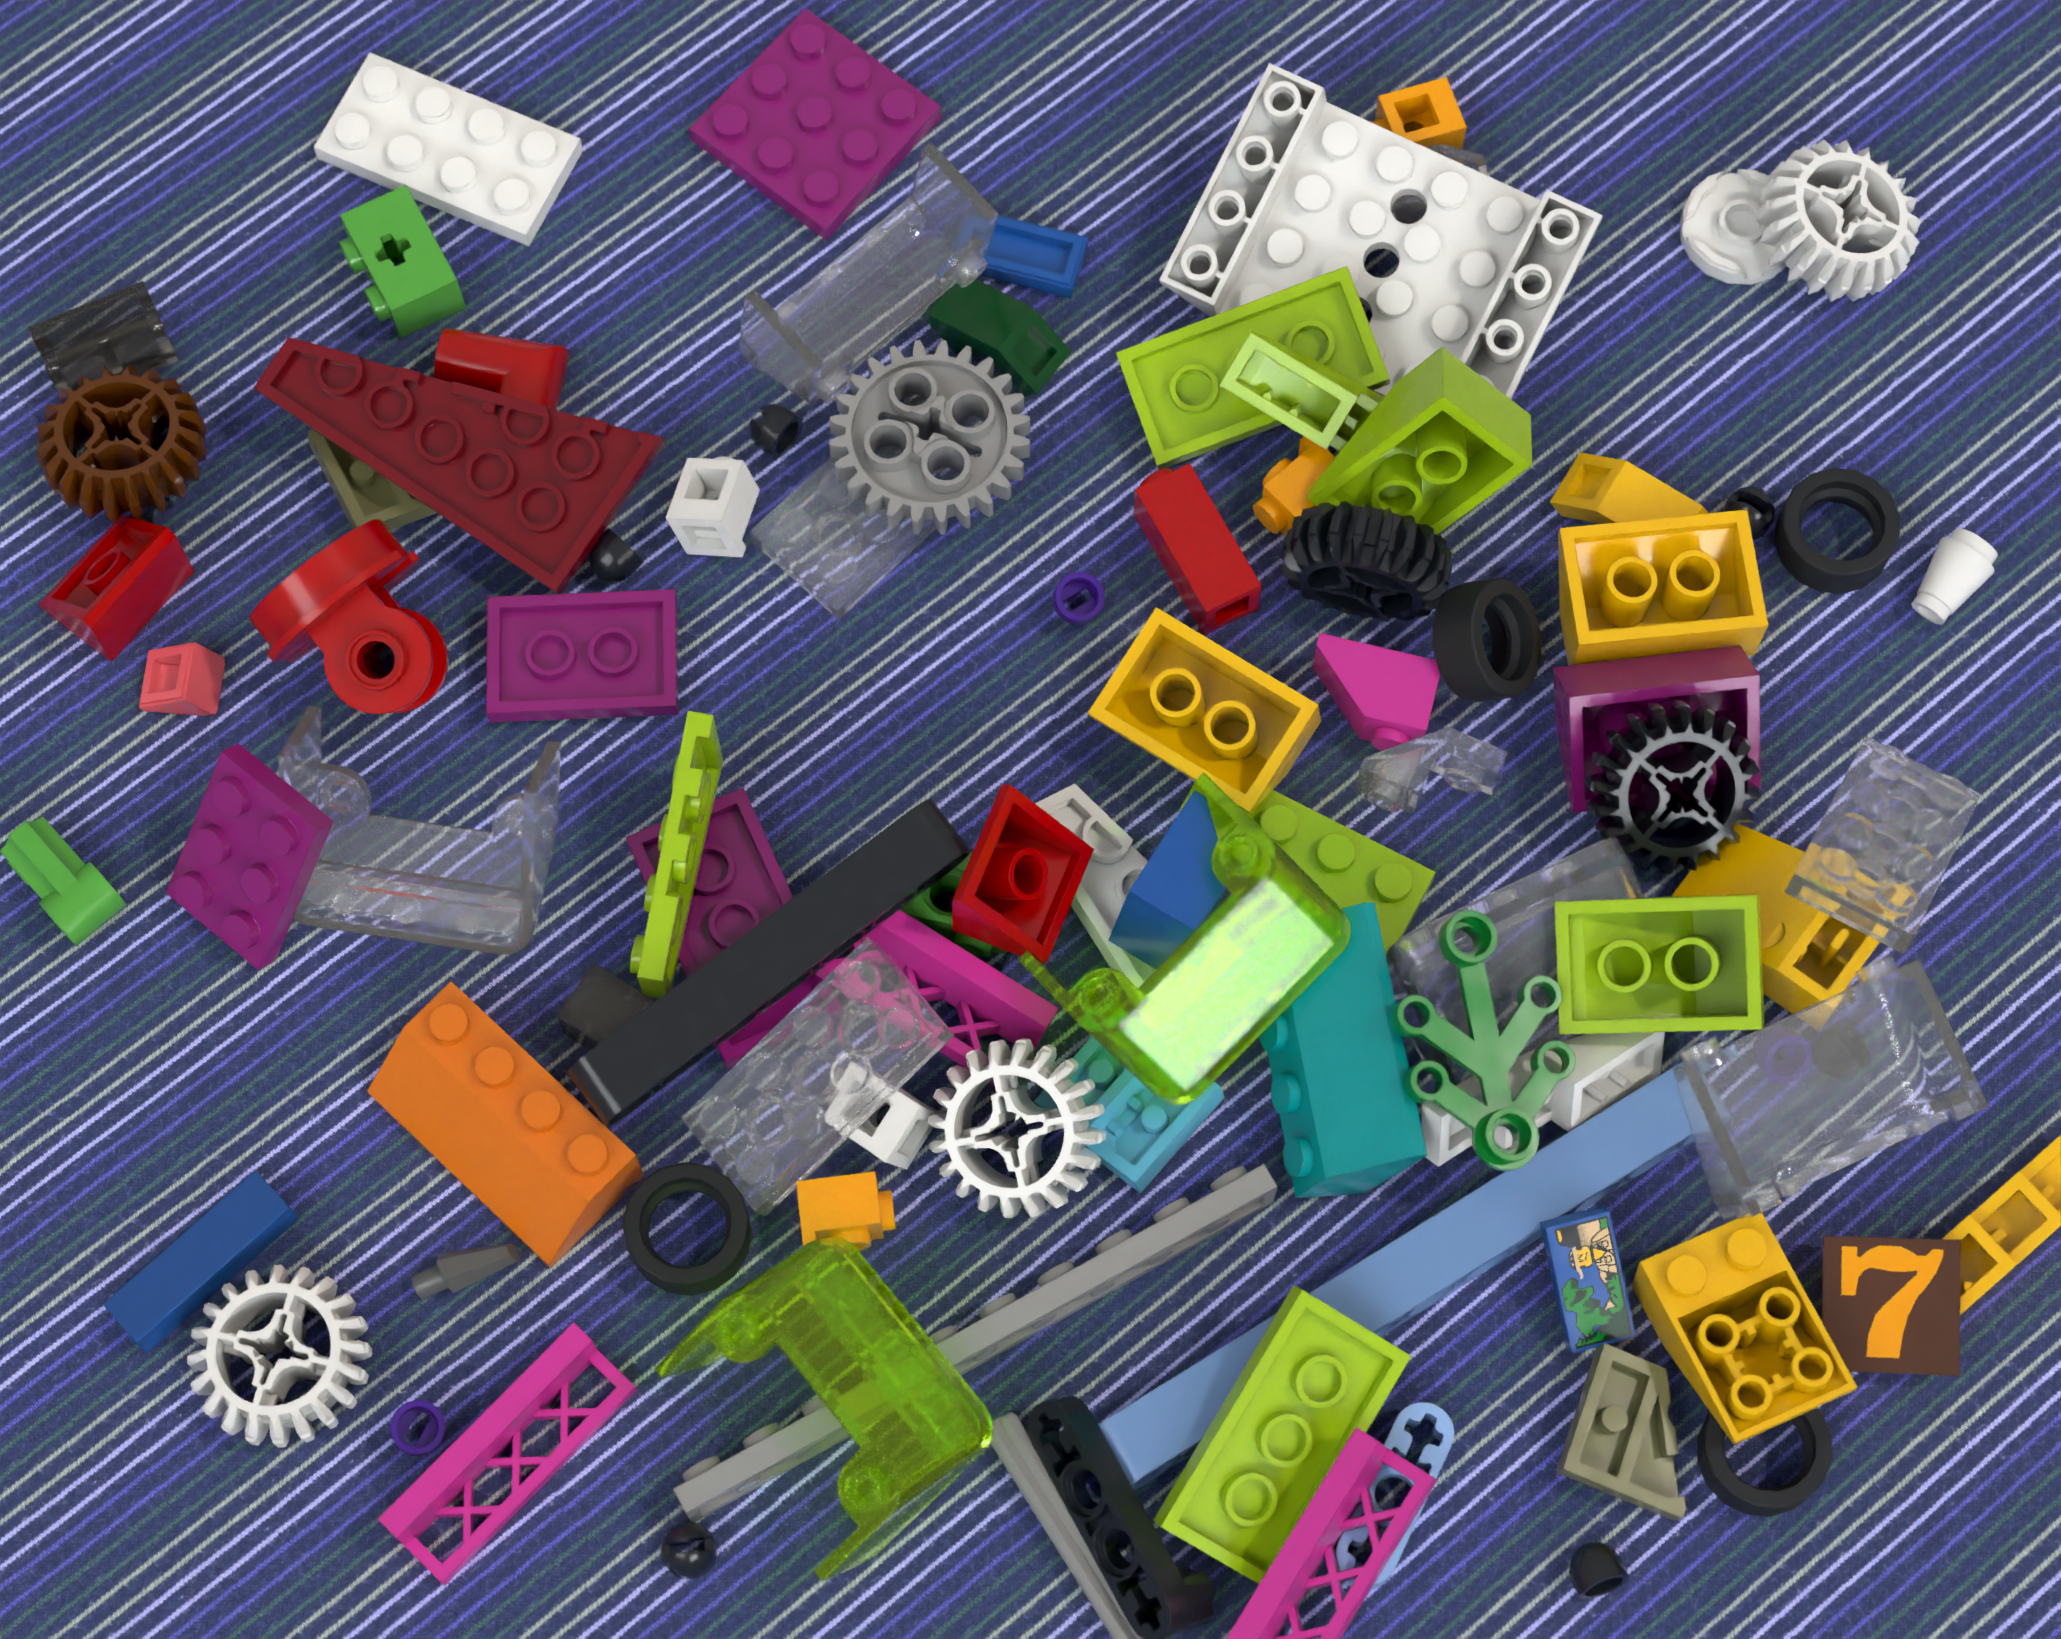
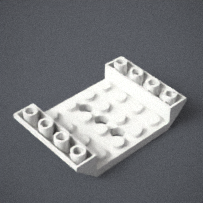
[1159,63,1603,399]

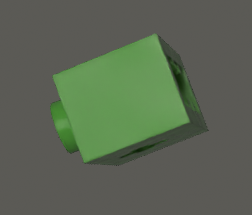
[339,185,466,339]

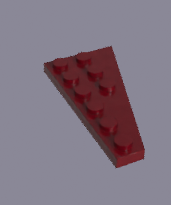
[253,337,666,594]

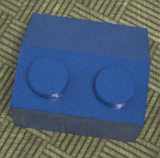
[1108,790,1230,981]

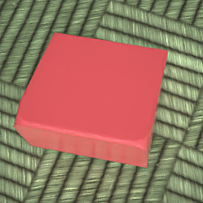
[139,642,225,716]

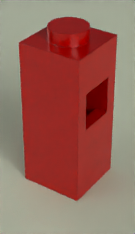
[1133,463,1261,636]

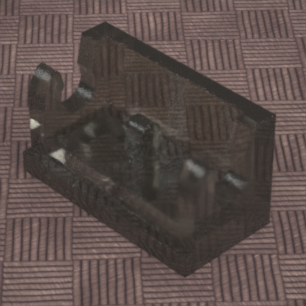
[28,281,179,394]

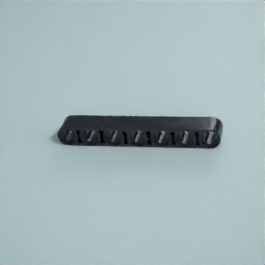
[567,799,971,1126]

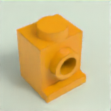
[1371,77,1467,160]
[1253,436,1335,537]
[796,1171,896,1261]

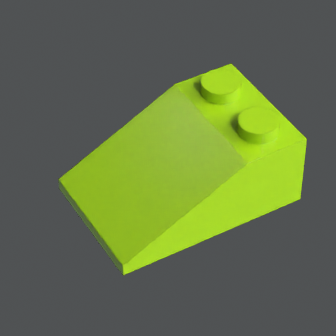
[1307,347,1532,535]
[1554,893,1764,1034]

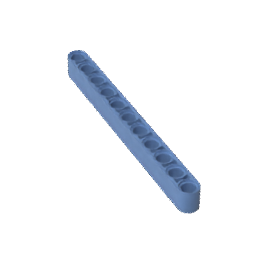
[1099,1059,1730,1490]

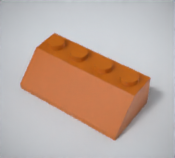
[367,981,644,1268]

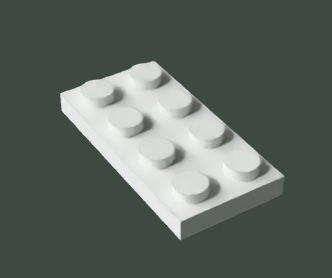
[314,53,583,246]

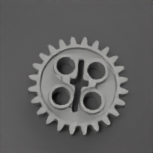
[829,340,1030,535]

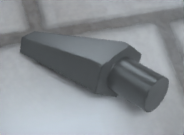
[412,1243,521,1300]

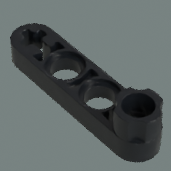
[1028,1395,1216,1639]

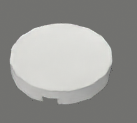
[1680,169,1787,285]

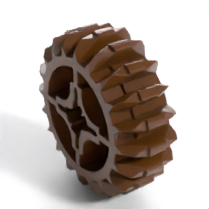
[37,363,207,524]

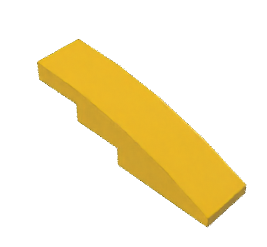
[1942,1135,2061,1316]

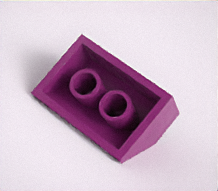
[1553,645,1761,813]

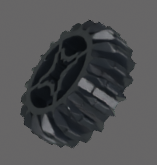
[1282,501,1452,622]
[1585,700,1761,874]

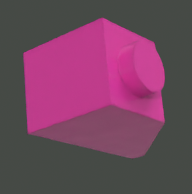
[1312,633,1440,754]

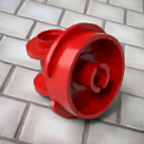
[249,519,449,714]

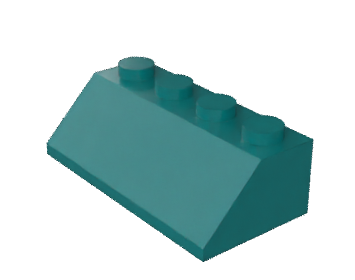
[1247,902,1427,1198]

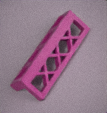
[815,910,1059,1086]
[378,1322,637,1586]
[1226,1427,1438,1639]

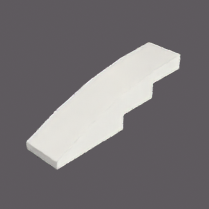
[1421,1032,1665,1167]

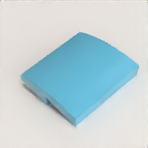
[1034,1007,1225,1194]

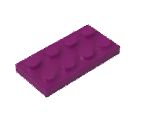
[626,787,846,1069]

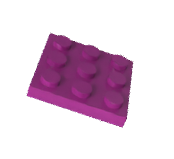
[689,8,941,241]

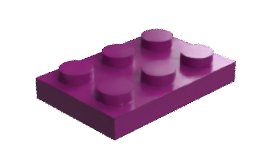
[486,589,678,722]
[166,743,334,970]

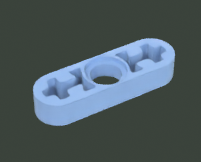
[1335,1402,1454,1590]

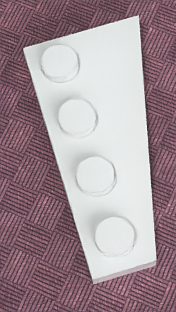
[1035,784,1249,1029]

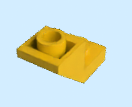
[1550,453,1708,524]

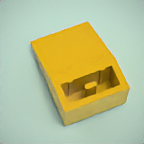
[1672,823,1903,1030]
[1631,1209,1857,1445]

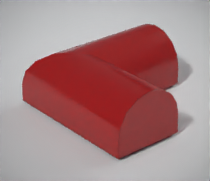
[434,328,569,410]

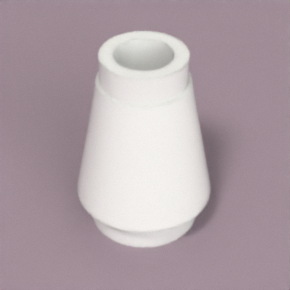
[1912,528,1998,625]

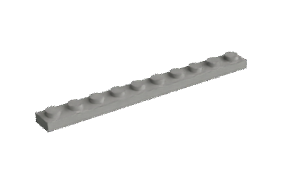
[673,1164,1277,1522]

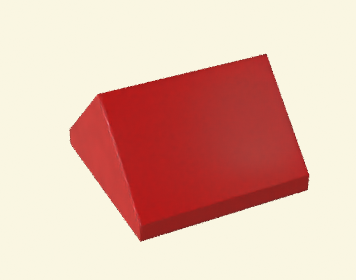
[38,514,195,662]
[952,785,1094,963]

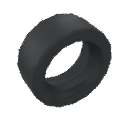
[1775,468,1900,594]
[1432,578,1541,702]
[622,1162,752,1296]
[1697,1407,1832,1517]

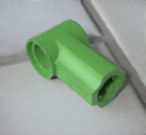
[0,817,127,946]

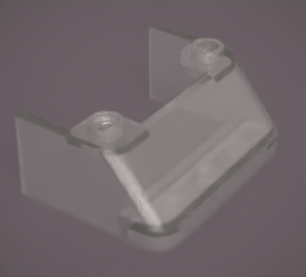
[739,142,999,403]
[279,706,561,955]

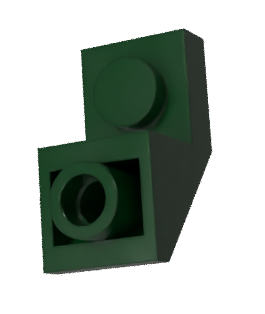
[922,272,1072,397]

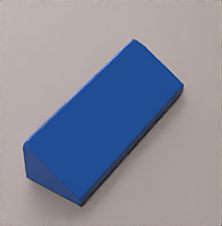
[103,1170,299,1353]

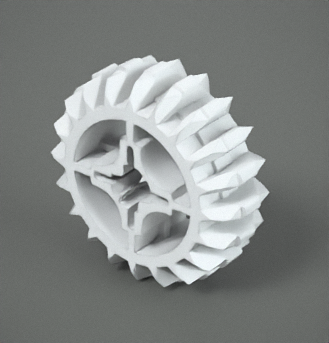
[1756,140,1922,302]
[928,1038,1106,1218]
[187,1265,372,1448]

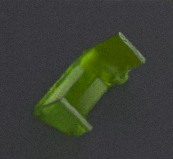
[1018,772,1351,1105]
[654,1237,993,1582]

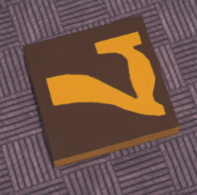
[1822,1236,1961,1376]

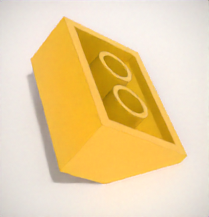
[1558,510,1769,666]
[1088,607,1321,814]

